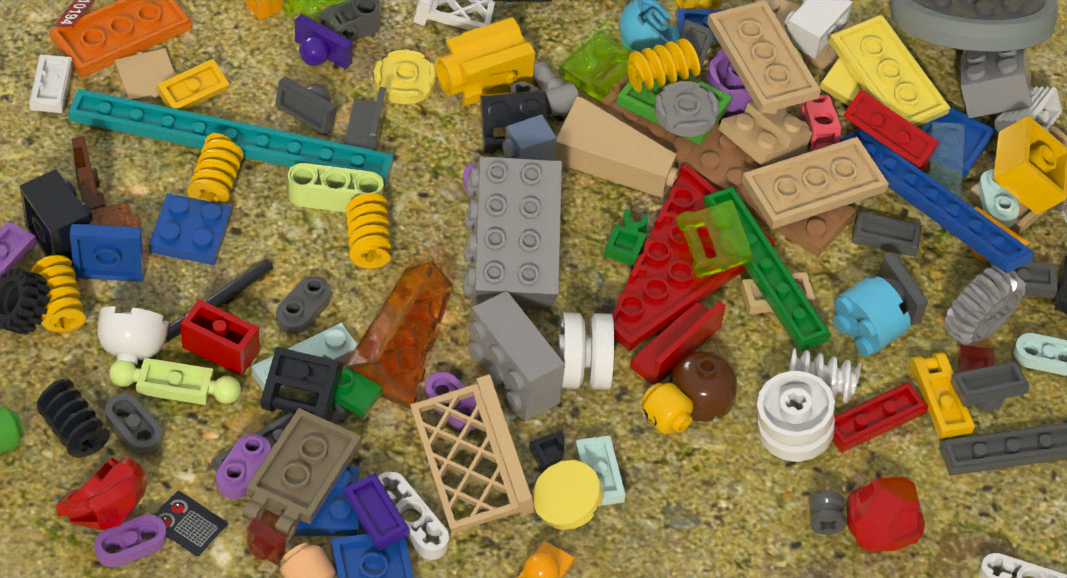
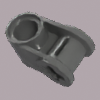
[319,0,381,42]

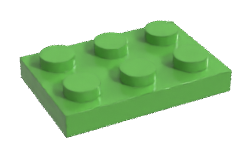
[617,72,733,145]

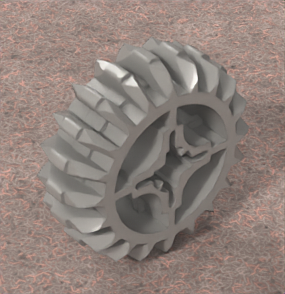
[944,265,1026,348]

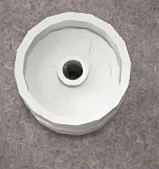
[557,312,614,390]
[757,371,835,462]

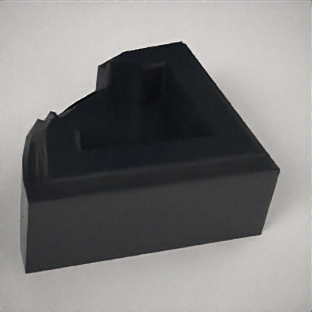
[529,431,565,473]

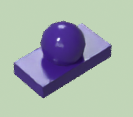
[295,14,353,70]
[343,472,411,552]

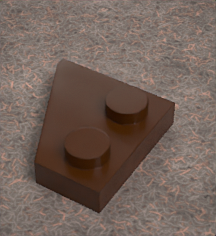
[71,136,107,226]

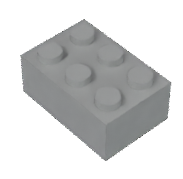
[467,291,565,421]

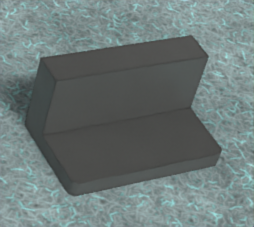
[344,87,386,151]

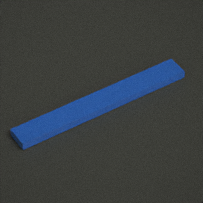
[839,129,1033,274]

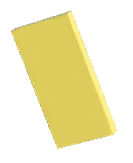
[828,14,951,127]

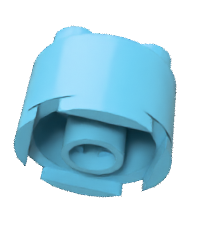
[833,275,911,357]

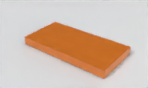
[49,0,193,79]

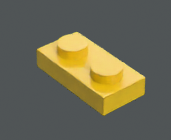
[156,59,230,111]

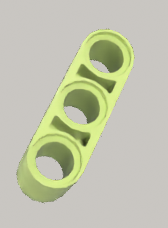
[288,163,384,213]

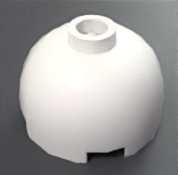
[97,306,169,366]

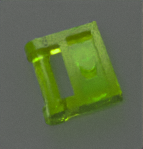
[558,31,636,100]
[676,200,754,277]

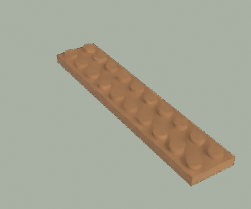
[563,49,856,257]

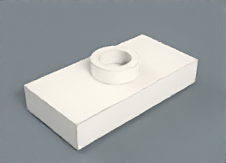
[29,55,73,113]

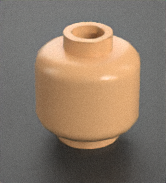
[280,542,335,578]

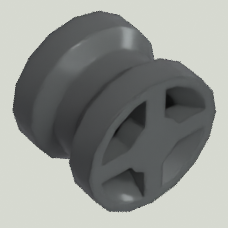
[809,492,846,535]

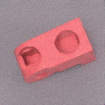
[800,94,842,152]

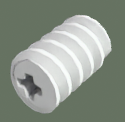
[788,347,861,404]

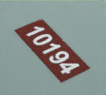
[54,0,95,27]

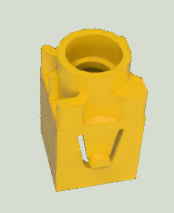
[435,17,535,107]

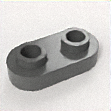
[276,276,331,334]
[105,394,162,455]

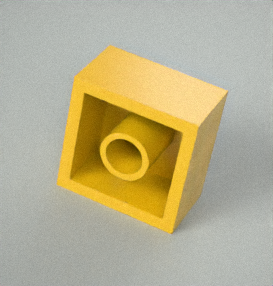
[993,115,1067,215]

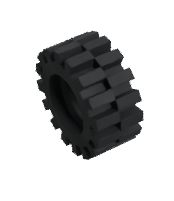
[0,268,50,335]

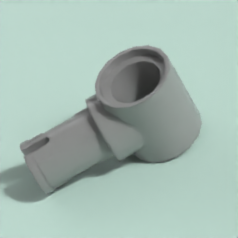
[533,62,580,119]

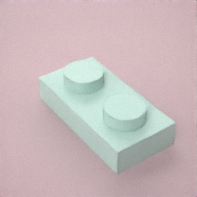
[575,435,625,506]

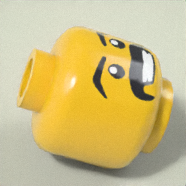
[641,383,693,435]

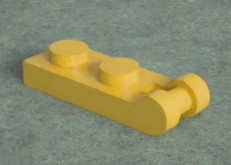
[909,352,975,439]

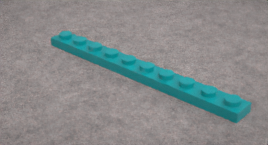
[68,89,393,187]

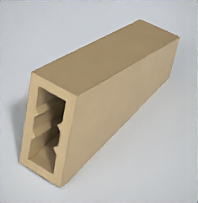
[554,96,679,198]

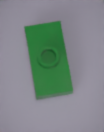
[323,355,383,418]

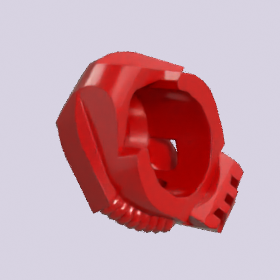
[55,457,148,530]
[846,477,925,553]

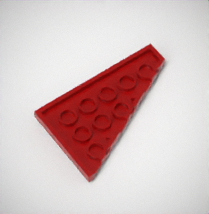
[611,163,775,351]

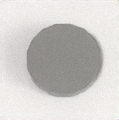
[654,81,719,137]

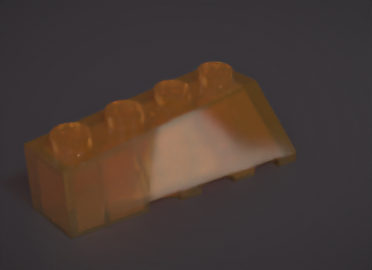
[344,261,453,409]

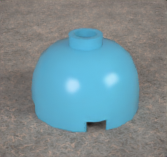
[619,0,680,53]

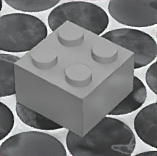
[961,49,1032,118]

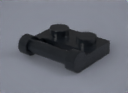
[480,90,547,154]
[260,347,344,421]

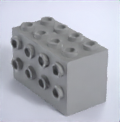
[463,156,562,310]

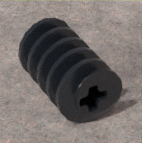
[36,379,110,458]

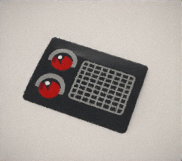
[155,491,228,557]

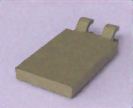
[243,408,362,544]

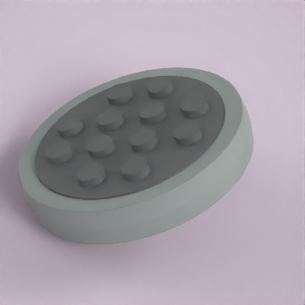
[891,0,1057,55]

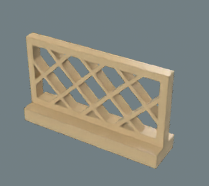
[410,374,534,534]

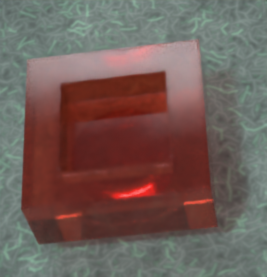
[958,345,995,373]
[246,518,286,566]

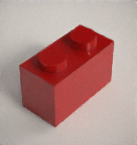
[180,299,260,376]

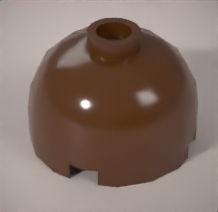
[669,351,737,422]

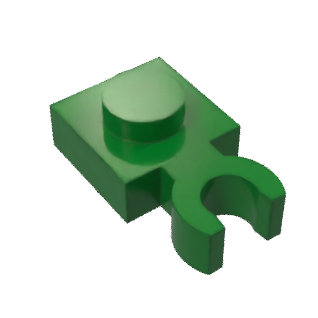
[604,209,648,266]

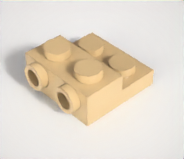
[718,101,813,166]

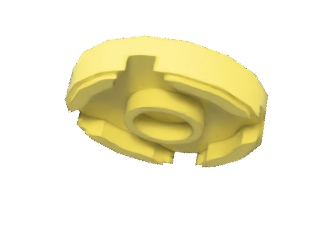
[373,49,437,104]
[532,460,603,530]

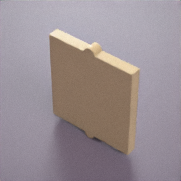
[114,48,176,102]

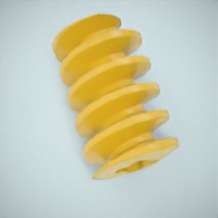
[627,38,701,93]
[187,133,244,204]
[346,193,392,269]
[31,255,86,333]

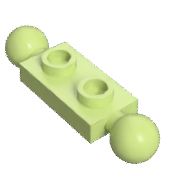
[109,358,241,405]

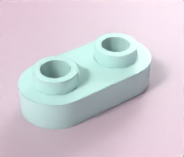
[978,169,1020,228]
[1013,333,1067,376]

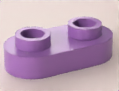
[425,372,482,431]
[216,434,271,499]
[94,514,167,567]

